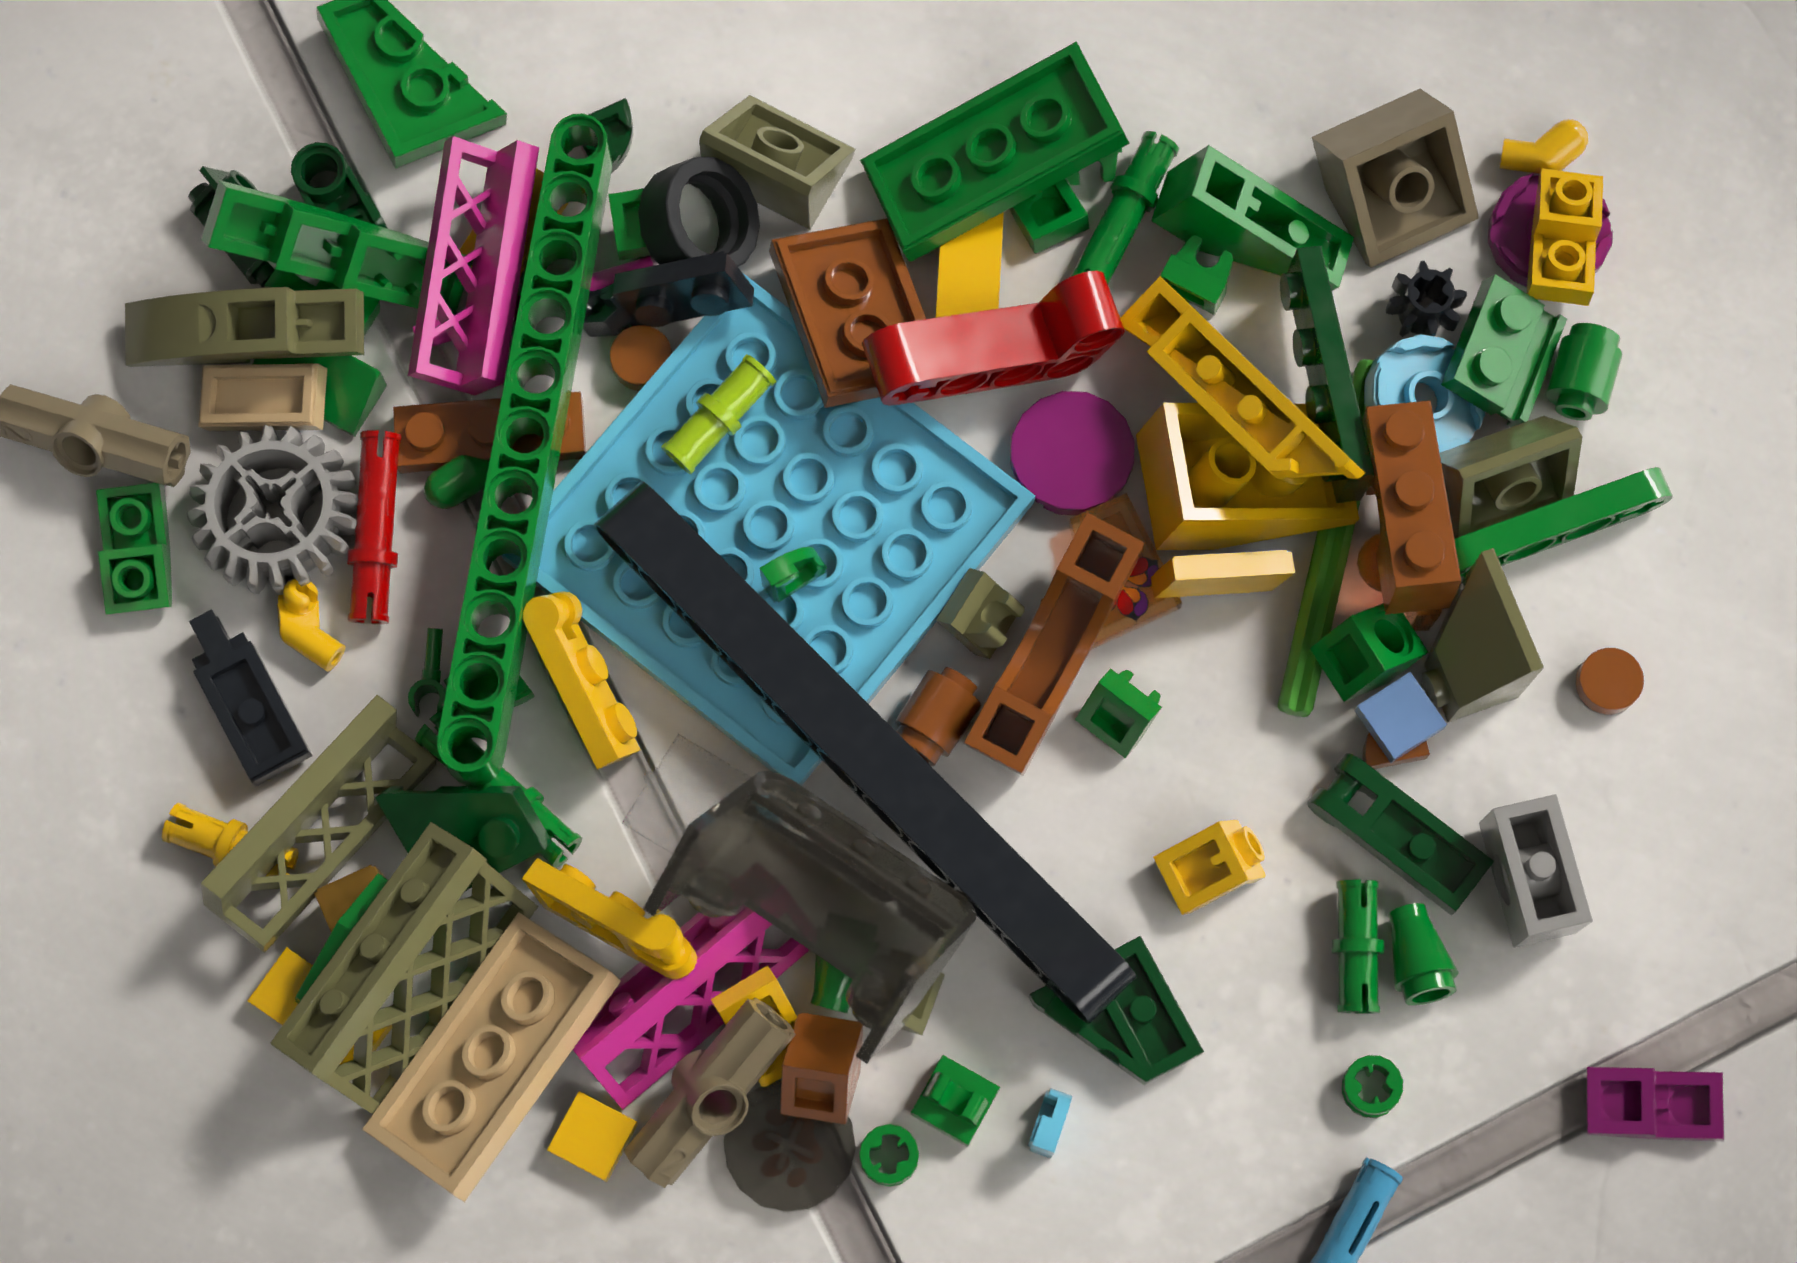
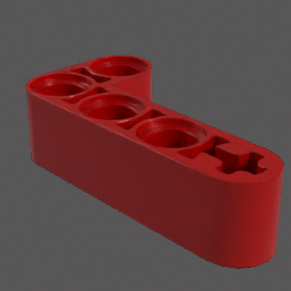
[862,271,1125,406]

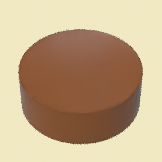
[610,325,672,391]
[1575,648,1644,715]

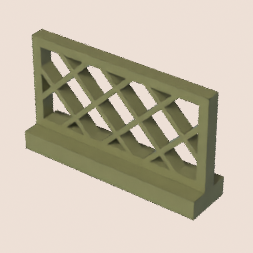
[270,822,539,1114]

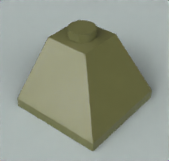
[1422,548,1544,723]

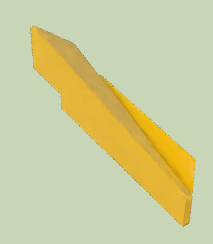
[1120,276,1365,479]

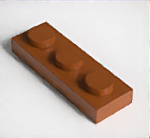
[393,392,586,474]

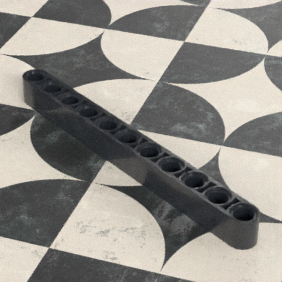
[594,481,1136,1024]

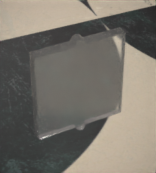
[622,733,774,882]

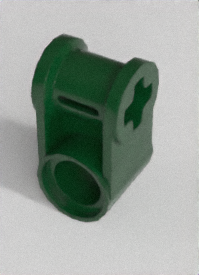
[291,142,388,228]

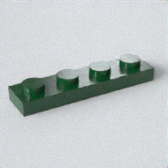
[1280,246,1375,503]

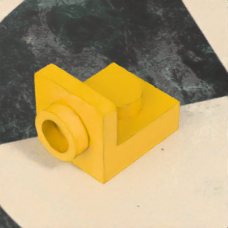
[1153,820,1266,915]

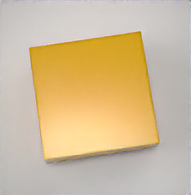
[547,1091,639,1182]

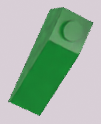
[1151,145,1354,291]

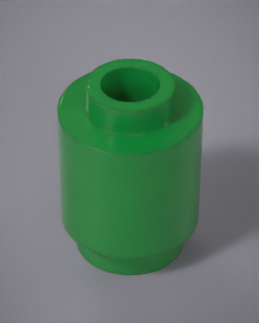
[1546,323,1622,421]

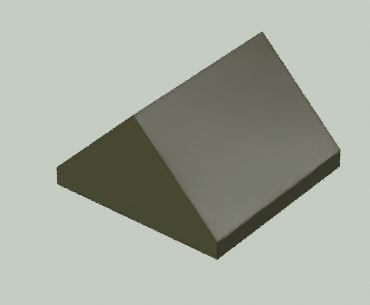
[699,95,856,230]
[1440,416,1582,539]

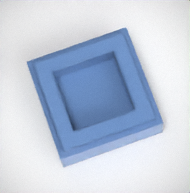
[1354,672,1447,763]

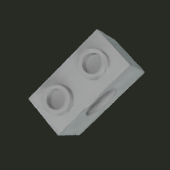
[1479,794,1593,948]

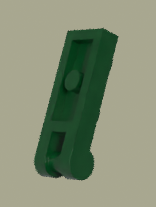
[1307,753,1495,916]

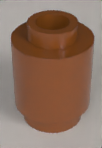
[895,667,981,766]

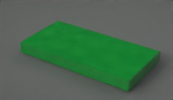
[860,41,1130,262]

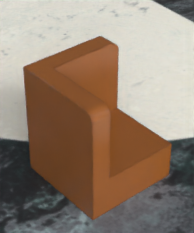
[780,1013,863,1125]

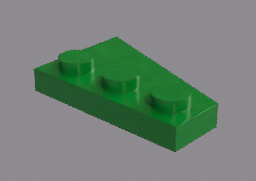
[317,0,507,169]

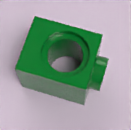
[1309,603,1429,702]

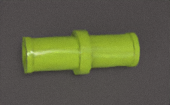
[661,354,776,474]

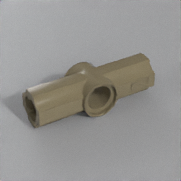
[0,384,191,487]
[624,997,796,1188]

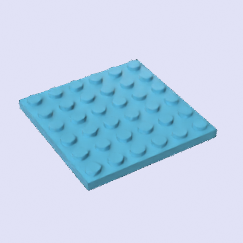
[501,274,1036,791]

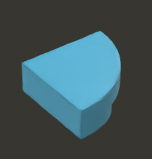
[1028,1088,1072,1158]

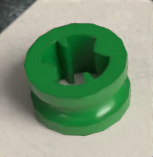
[1342,1055,1403,1118]
[859,1124,919,1187]

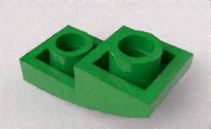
[96,483,172,615]

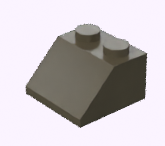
[1311,88,1479,268]

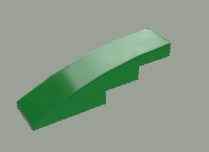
[201,180,473,315]

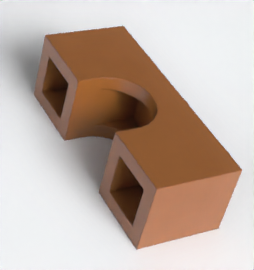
[1362,400,1461,614]

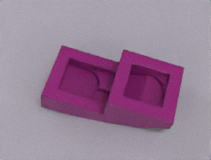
[1587,1067,1724,1141]

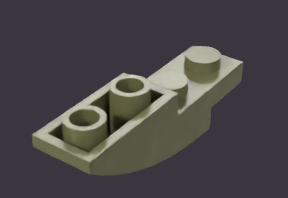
[125,287,364,367]

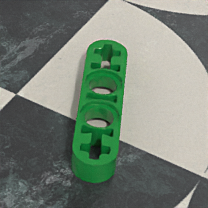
[1454,467,1673,580]

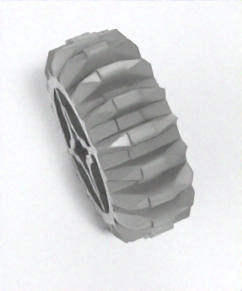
[187,425,358,595]

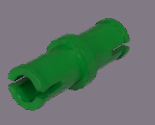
[1332,879,1384,1014]

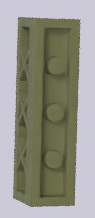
[201,695,436,953]

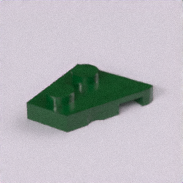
[375,786,552,891]
[1029,936,1204,1085]

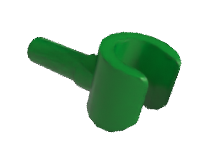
[408,627,446,717]

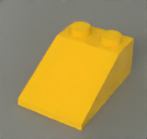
[1136,402,1359,550]

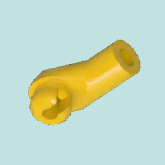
[1500,119,1588,174]
[277,578,346,672]

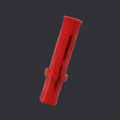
[347,430,402,624]

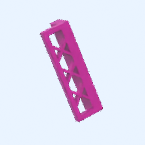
[408,136,539,396]
[573,862,817,1110]

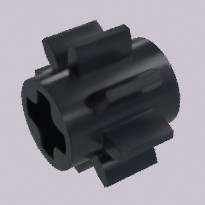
[1385,261,1467,337]

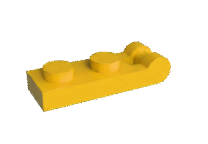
[523,591,641,770]
[522,858,697,979]

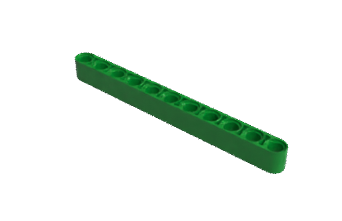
[437,114,612,786]

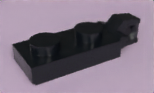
[583,251,754,337]
[189,609,313,786]

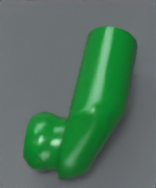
[424,455,512,509]

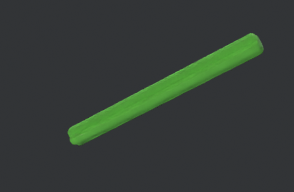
[1277,359,1373,717]

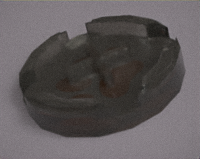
[723,1080,856,1213]

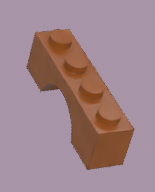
[964,512,1145,776]

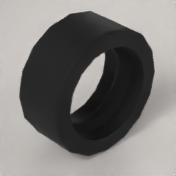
[638,157,760,267]

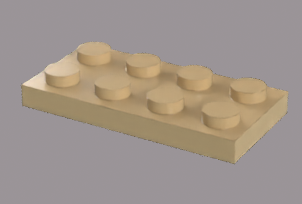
[362,912,621,1202]

